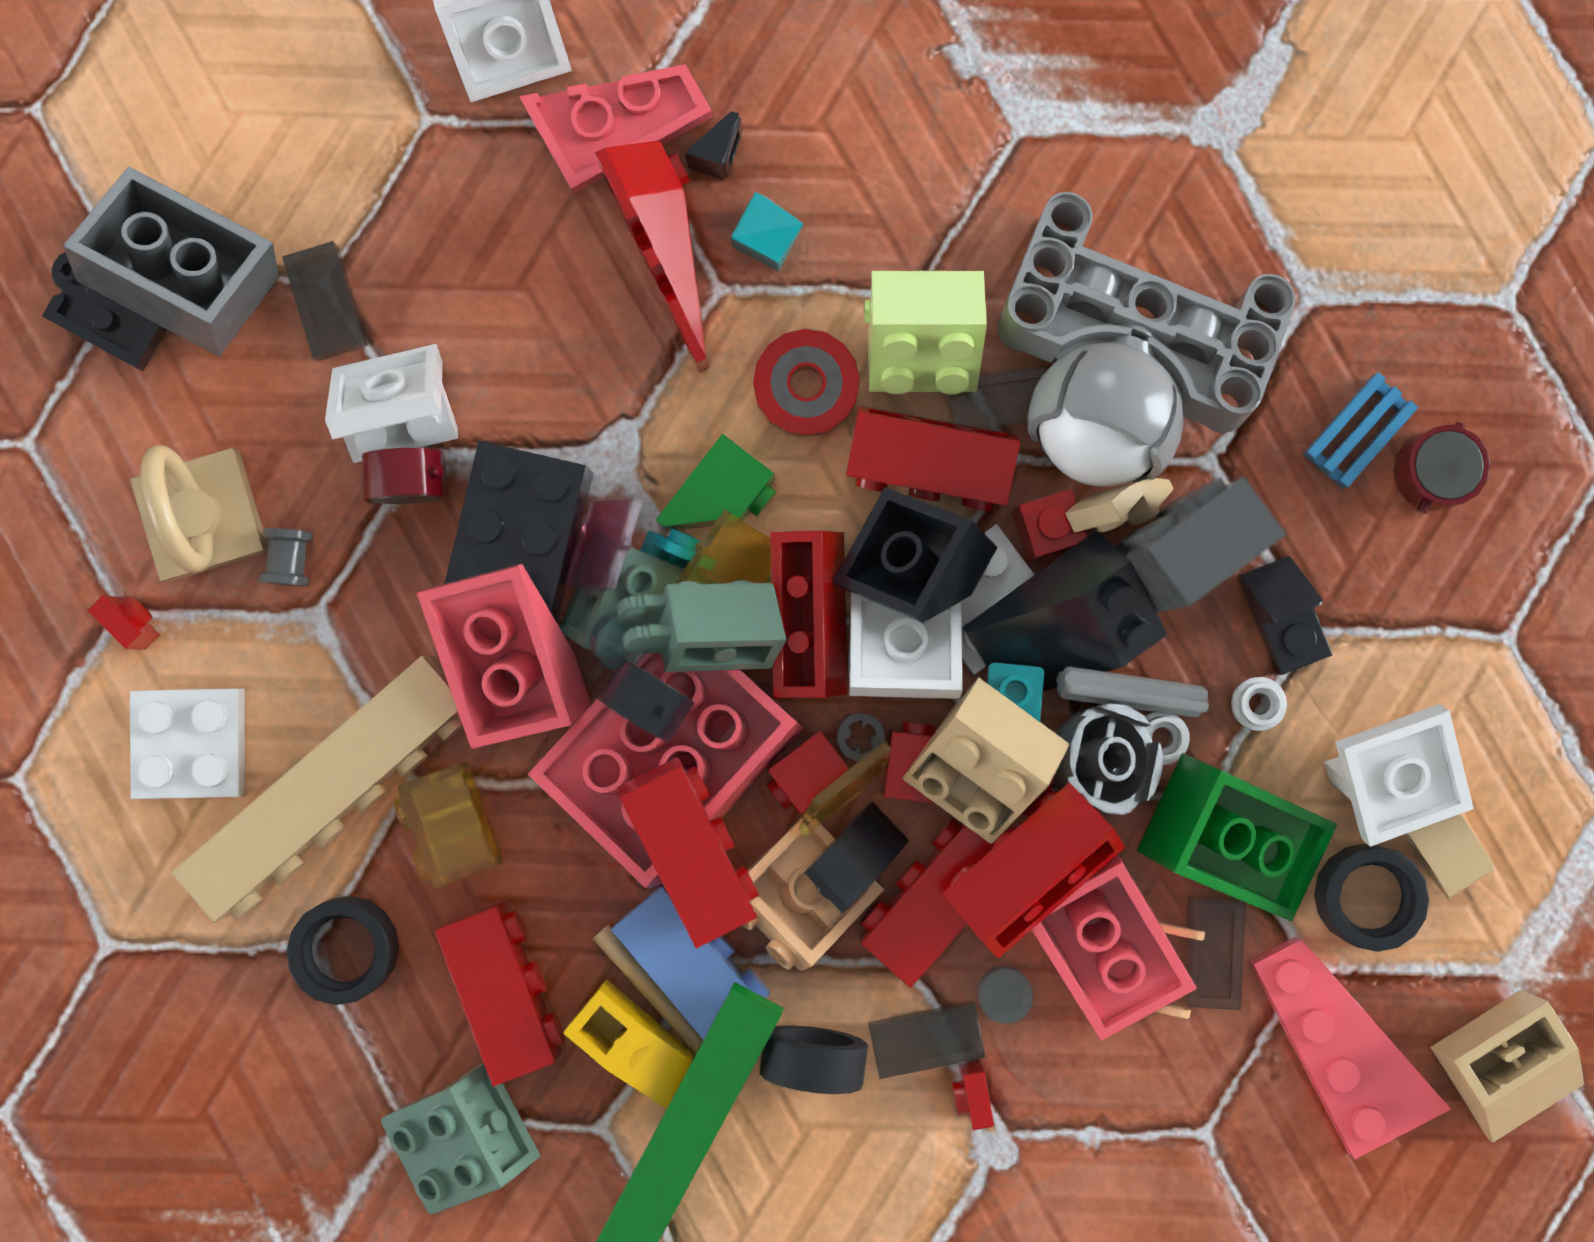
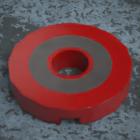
[753,329,860,437]

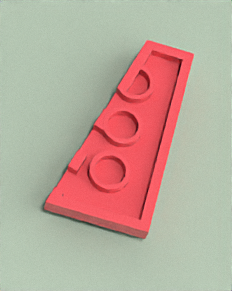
[1249,936,1451,1159]

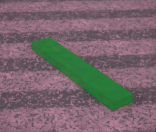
[595,982,784,1242]

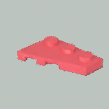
[519,64,713,194]

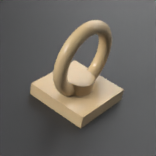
[130,445,268,583]

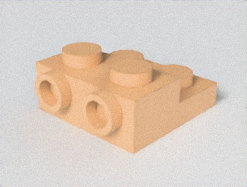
[742,811,884,971]

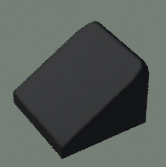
[685,111,742,180]

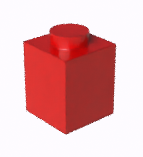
[1011,489,1087,562]
[766,729,853,814]

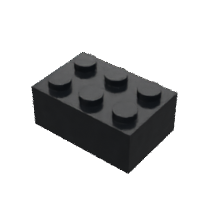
[444,440,593,624]

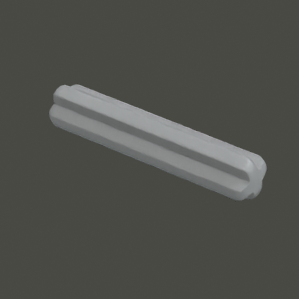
[1057,667,1209,717]

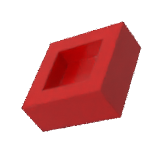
[87,595,160,650]
[951,1060,995,1130]

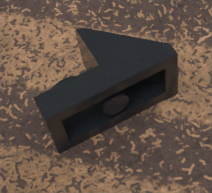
[1238,556,1333,675]

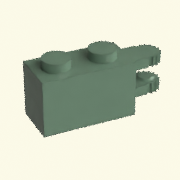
[617,580,786,672]

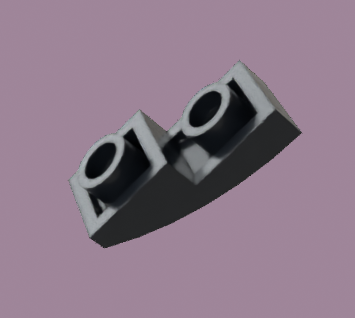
[804,801,909,913]

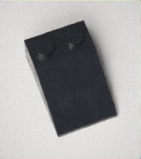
[962,531,1168,692]

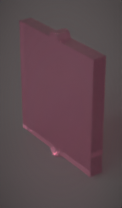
[565,499,642,590]

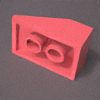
[417,564,591,749]
[1032,854,1197,1041]

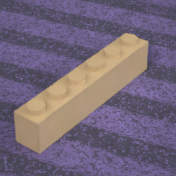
[171,656,463,923]

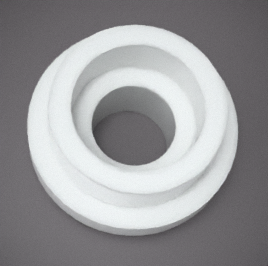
[1231,677,1287,731]
[1145,712,1190,765]

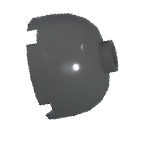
[1053,703,1163,815]

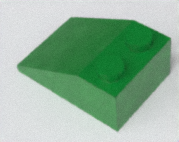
[1137,753,1338,922]

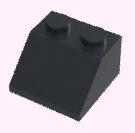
[832,487,998,623]

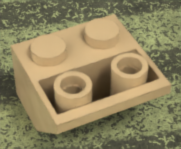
[902,678,1070,844]
[1430,990,1585,1142]

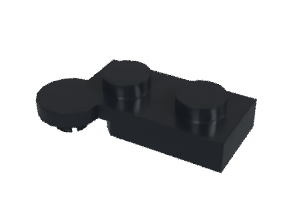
[42,253,167,371]

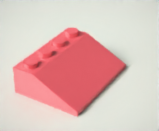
[528,652,804,888]

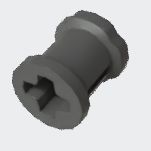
[259,528,313,587]

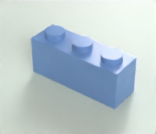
[611,883,770,1039]

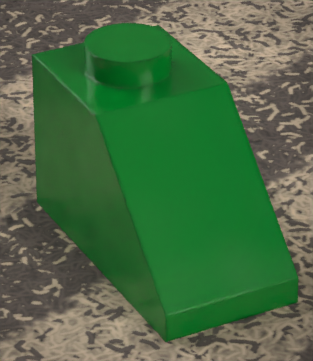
[656,433,777,531]

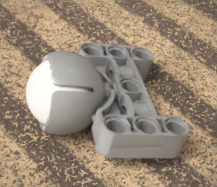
[997,192,1296,487]

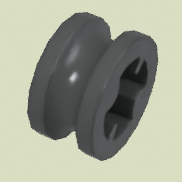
[836,713,885,761]

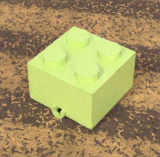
[864,271,987,394]

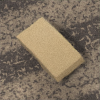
[1065,478,1173,533]
[1404,814,1495,899]

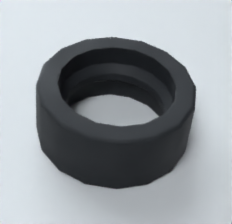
[1314,844,1430,952]
[286,896,399,1005]
[759,1025,868,1094]

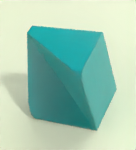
[731,192,804,272]

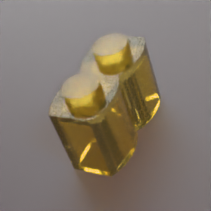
[394,762,503,889]

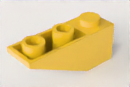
[563,979,695,1109]

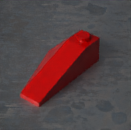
[595,140,709,373]

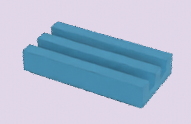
[1303,372,1419,489]

